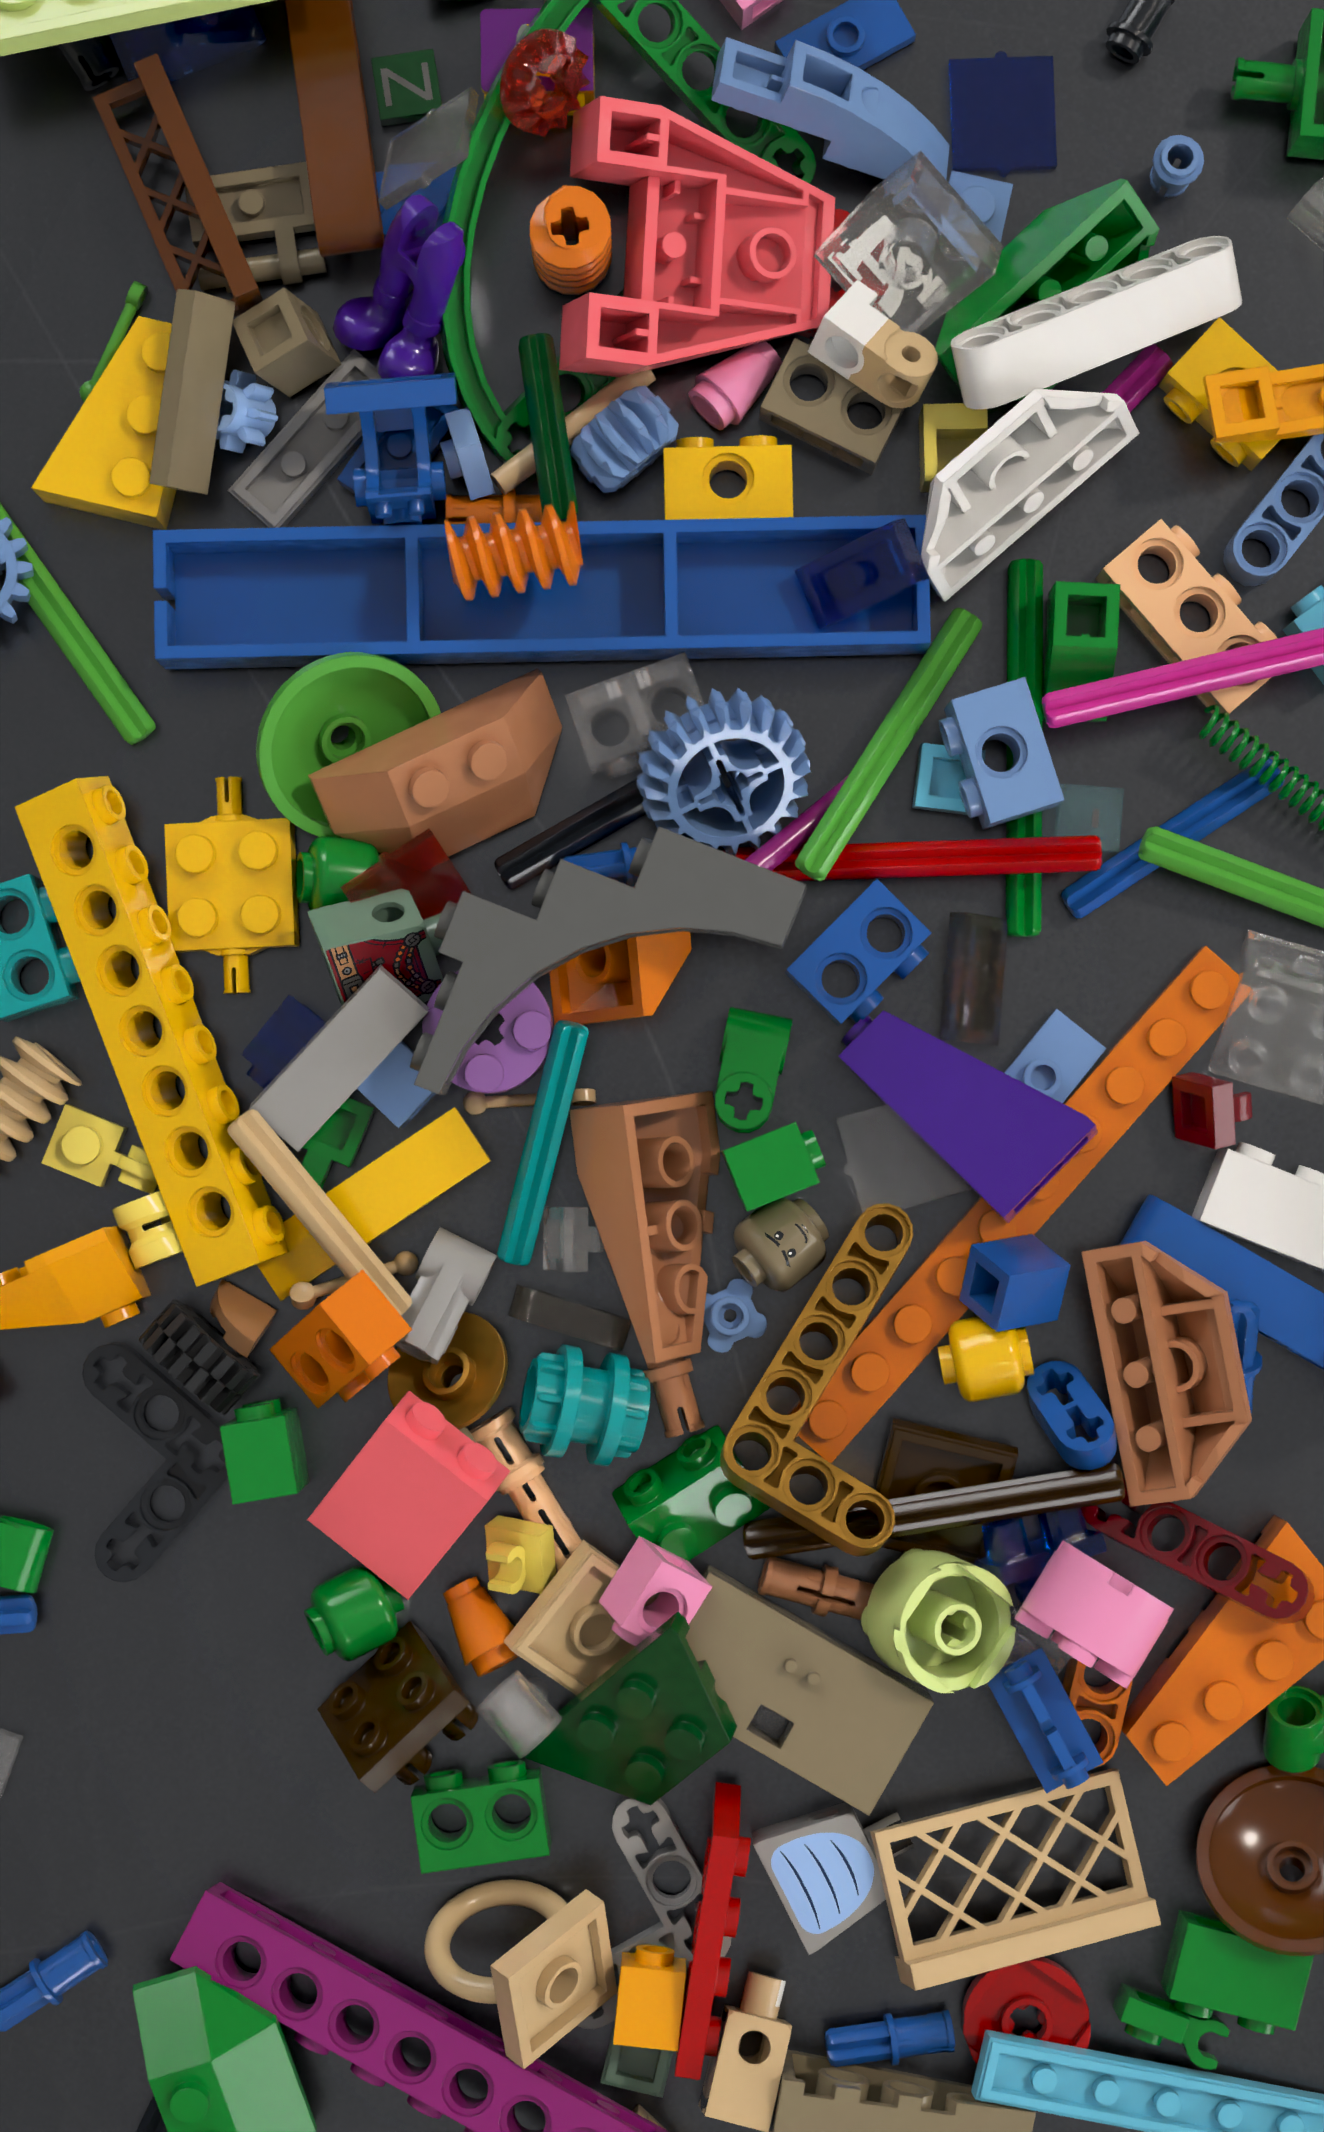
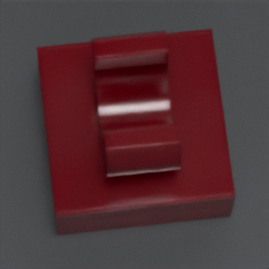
[1172,1072,1252,1150]

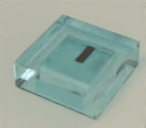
[1054,784,1124,854]

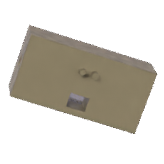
[685,1564,934,1816]

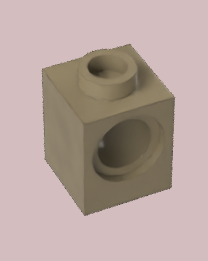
[233,287,342,398]

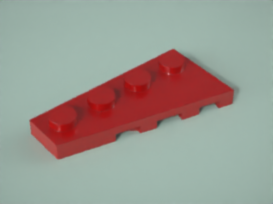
[674,1782,751,2080]

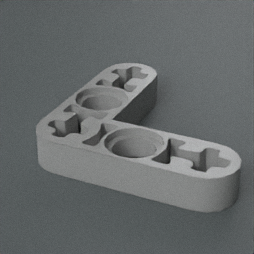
[577,1796,731,2029]

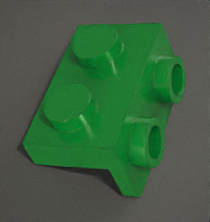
[612,1426,771,1561]

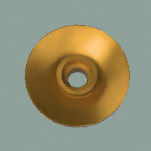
[387,1312,508,1430]

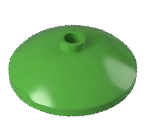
[256,652,441,837]

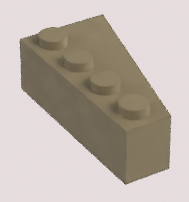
[769,2049,1036,2132]

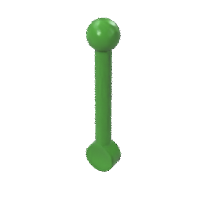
[79,281,148,402]

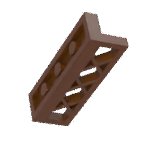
[92,53,263,318]

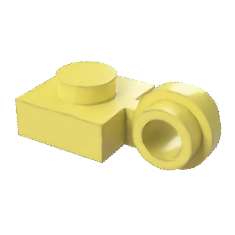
[41,1104,157,1194]

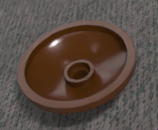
[1196,1765,1324,1956]

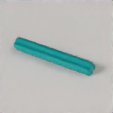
[497,1020,589,1266]

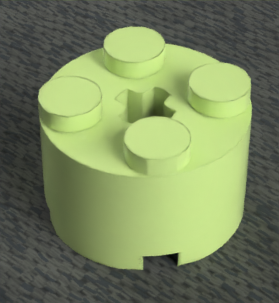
[861,1549,1016,1693]

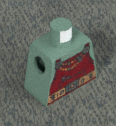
[307,888,443,1006]

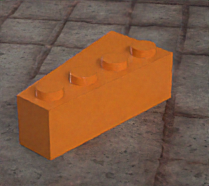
[1121,1515,1324,1786]

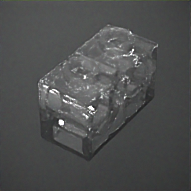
[565,652,704,779]

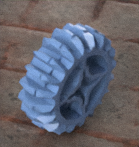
[637,688,811,856]

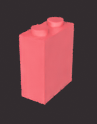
[307,1391,510,1600]

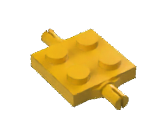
[164,776,300,994]

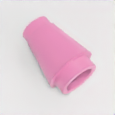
[688,341,782,430]

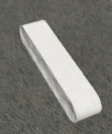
[951,236,1242,409]

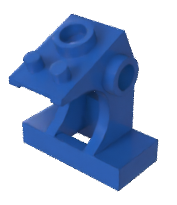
[324,372,457,525]

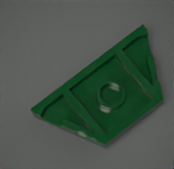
[520,1612,737,1805]

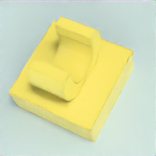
[485,1515,556,1595]

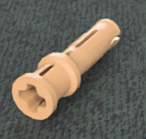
[470,1407,582,1573]

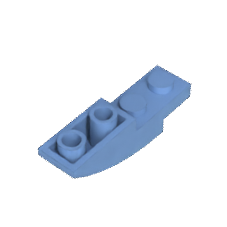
[711,37,950,198]

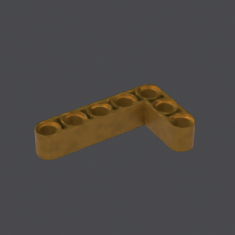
[720,1203,913,1556]

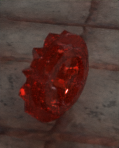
[500,28,591,137]

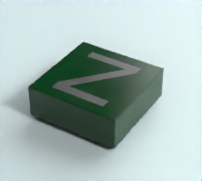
[371,48,444,126]

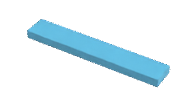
[971,2030,1324,2132]

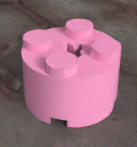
[1014,1540,1174,1688]

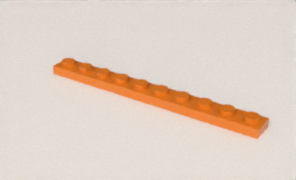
[787,945,1253,1463]

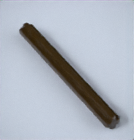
[743,1463,1125,1560]

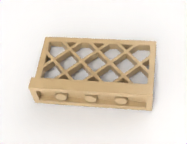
[870,1768,1161,1991]

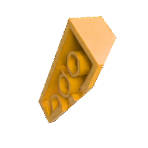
[0,1226,152,1330]

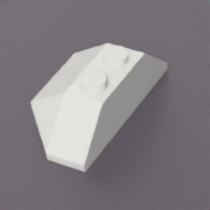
[919,389,1139,602]

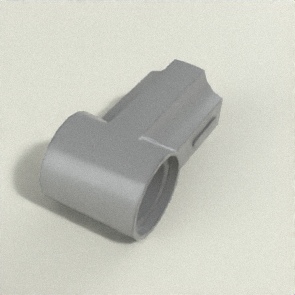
[395,1227,497,1365]

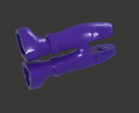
[333,194,466,378]

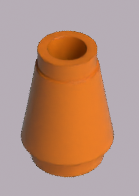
[442,1576,519,1678]

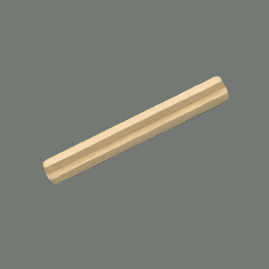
[227,1109,412,1315]

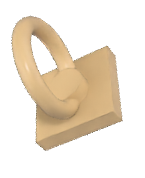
[424,1879,617,2069]

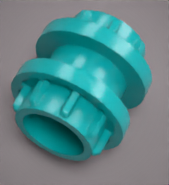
[519,1344,651,1466]

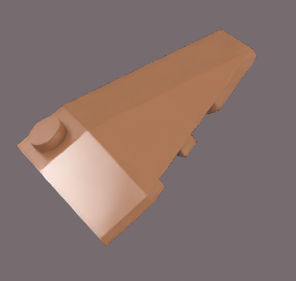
[569,1091,720,1363]

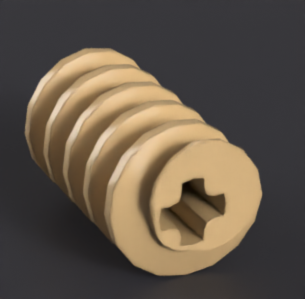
[0,1036,82,1162]

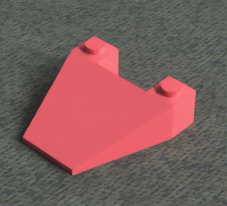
[559,96,835,377]

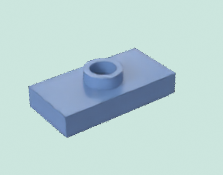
[1004,1009,1107,1103]

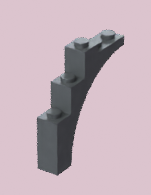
[410,827,807,1095]

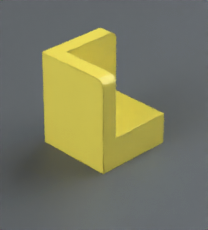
[919,403,988,492]

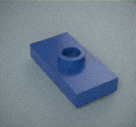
[774,0,916,70]

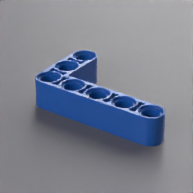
[1119,1194,1324,1371]

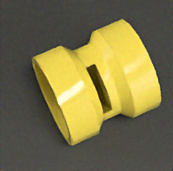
[112,1191,183,1269]

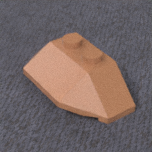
[308,668,562,869]
[1081,1241,1252,1507]

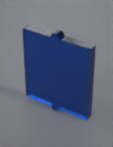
[948,51,1057,177]

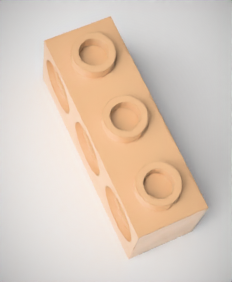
[1095,519,1277,722]

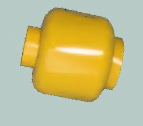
[937,1317,1034,1402]

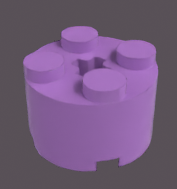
[422,970,554,1094]

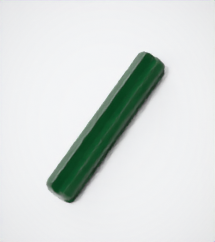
[518,333,578,522]

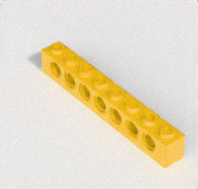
[15,776,289,1287]

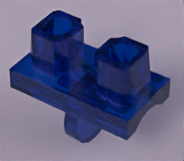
[974,1508,1107,1603]

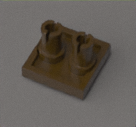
[317,1621,479,1793]

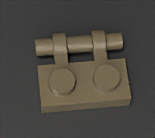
[185,162,327,293]

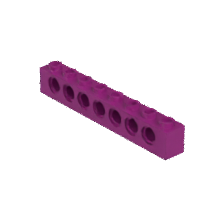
[170,1882,669,2132]

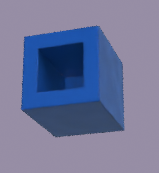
[959,1234,1071,1332]

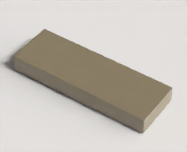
[149,289,236,495]

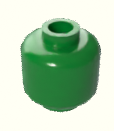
[295,836,392,911]
[304,1565,404,1662]

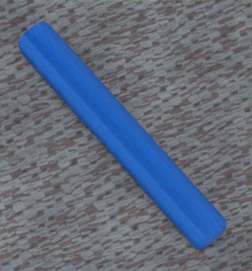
[1061,758,1285,919]

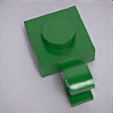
[302,1098,375,1190]
[1112,1982,1230,2070]

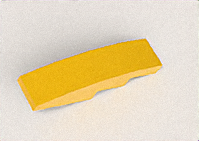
[257,1107,491,1301]

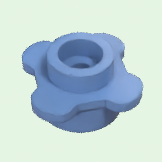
[704,1279,767,1353]

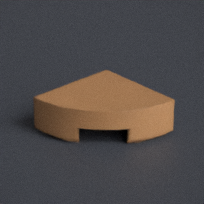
[210,1279,277,1358]

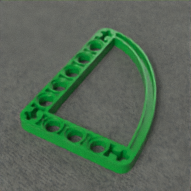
[440,0,816,463]

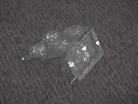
[1209,930,1324,1105]

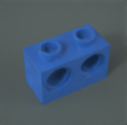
[784,879,932,1026]

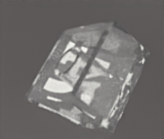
[814,150,1003,334]

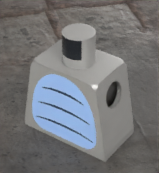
[751,1802,915,1955]

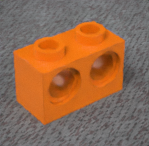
[269,1269,413,1409]

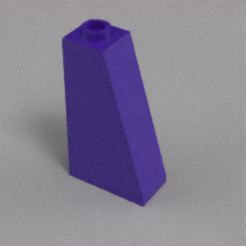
[839,1010,1098,1223]

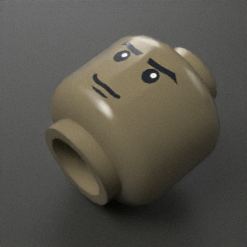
[732,1197,829,1292]

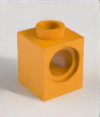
[613,1945,686,2051]

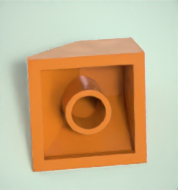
[549,932,692,1027]

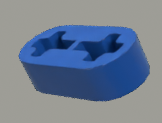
[1026,1361,1117,1470]

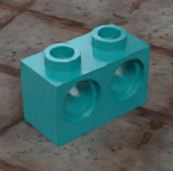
[0,874,81,1022]

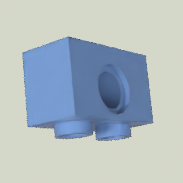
[939,677,1065,830]

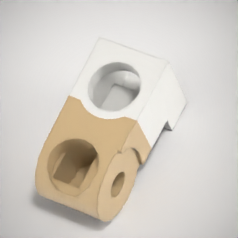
[808,279,938,408]

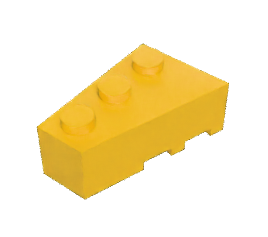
[31,316,176,530]

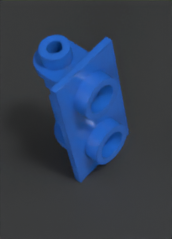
[987,1647,1104,1794]

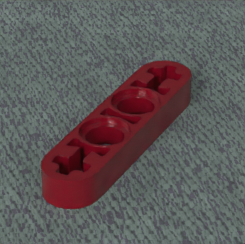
[1081,1478,1315,1624]

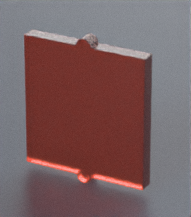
[340,829,472,919]

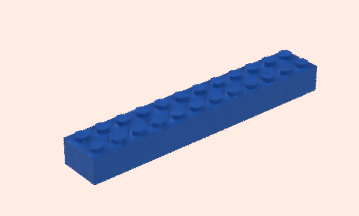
[153,515,931,669]

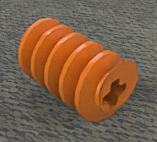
[529,185,612,295]
[444,501,583,601]

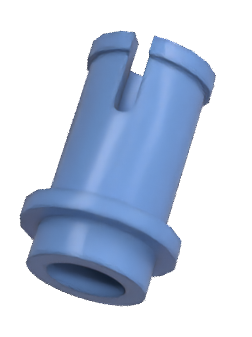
[1149,135,1204,198]

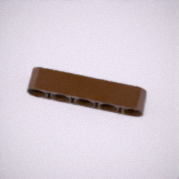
[285,0,384,257]

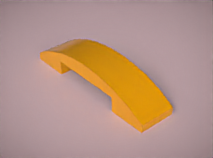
[1203,363,1324,442]

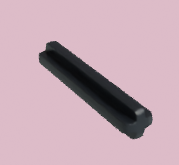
[494,778,646,889]

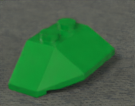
[935,178,1160,401]
[132,1966,317,2132]

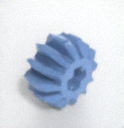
[570,385,679,493]

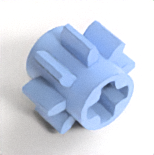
[216,369,278,453]

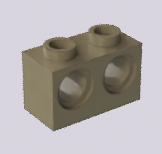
[759,338,905,475]

